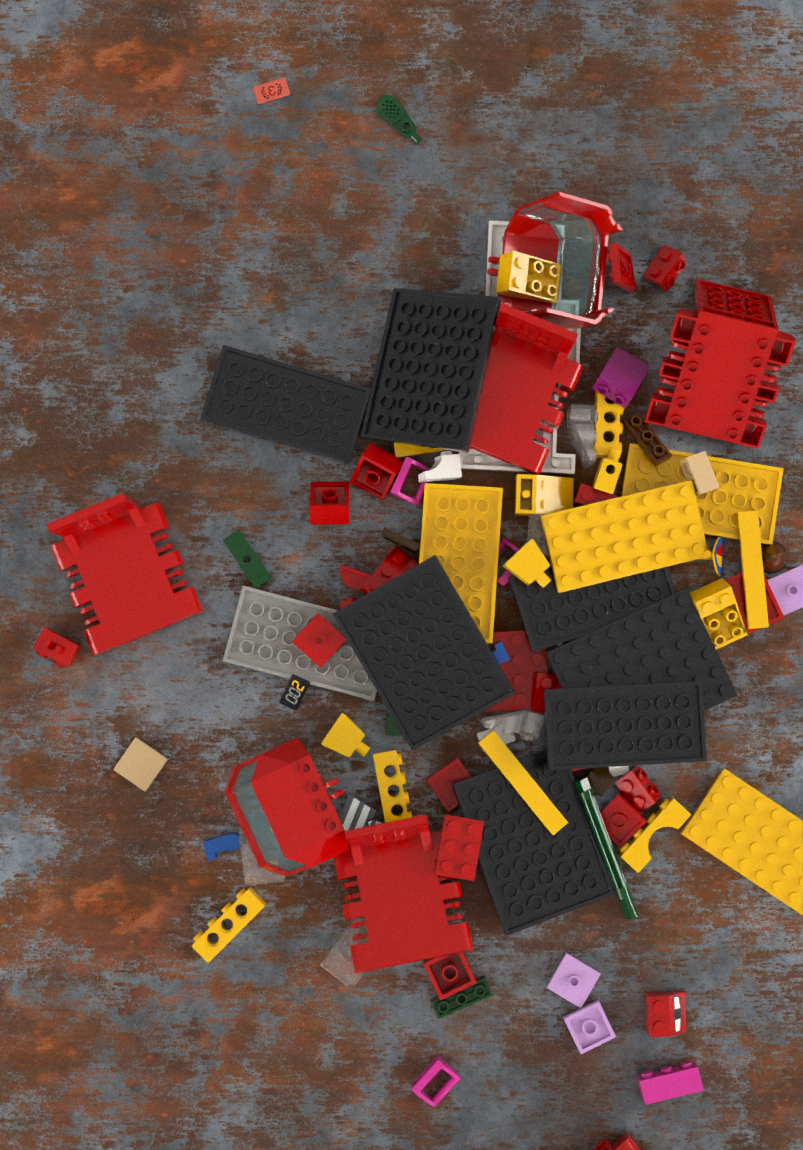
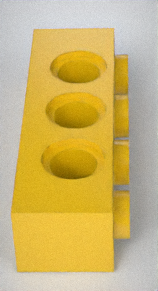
[592,378,624,458]
[373,749,412,823]
[192,887,266,963]

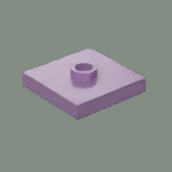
[767,565,803,615]
[546,953,601,1008]
[563,999,616,1054]

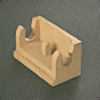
[679,451,719,497]

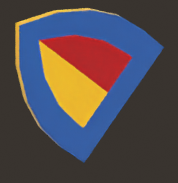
[700,537,725,576]

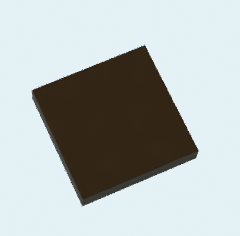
[381,527,420,554]

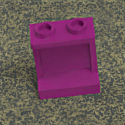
[592,347,650,408]

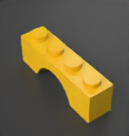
[618,797,691,873]

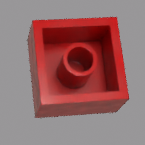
[423,952,477,1000]

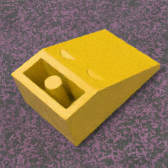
[496,251,561,303]
[514,474,574,516]
[690,578,748,649]

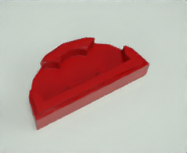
[339,564,371,590]

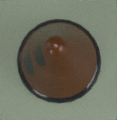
[761,541,787,574]

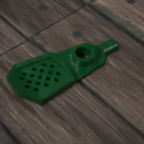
[377,94,422,144]

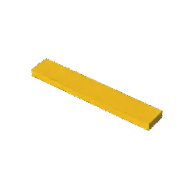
[737,510,769,629]
[477,730,568,835]

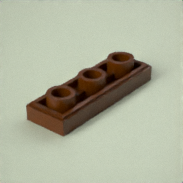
[621,411,672,467]

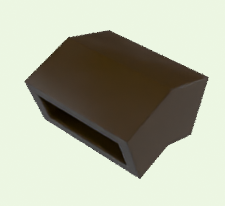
[584,767,616,797]

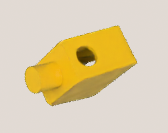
[592,447,623,494]
[502,539,551,588]
[321,713,370,758]

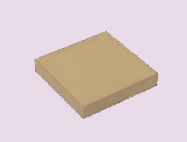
[113,737,168,792]

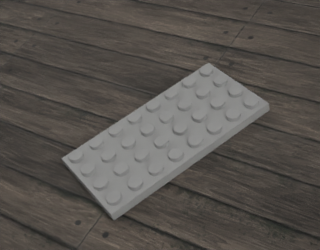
[223,586,377,701]

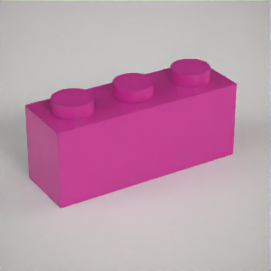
[637,1061,704,1105]

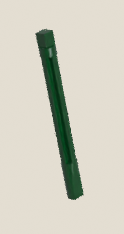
[574,777,639,920]

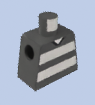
[339,793,384,831]

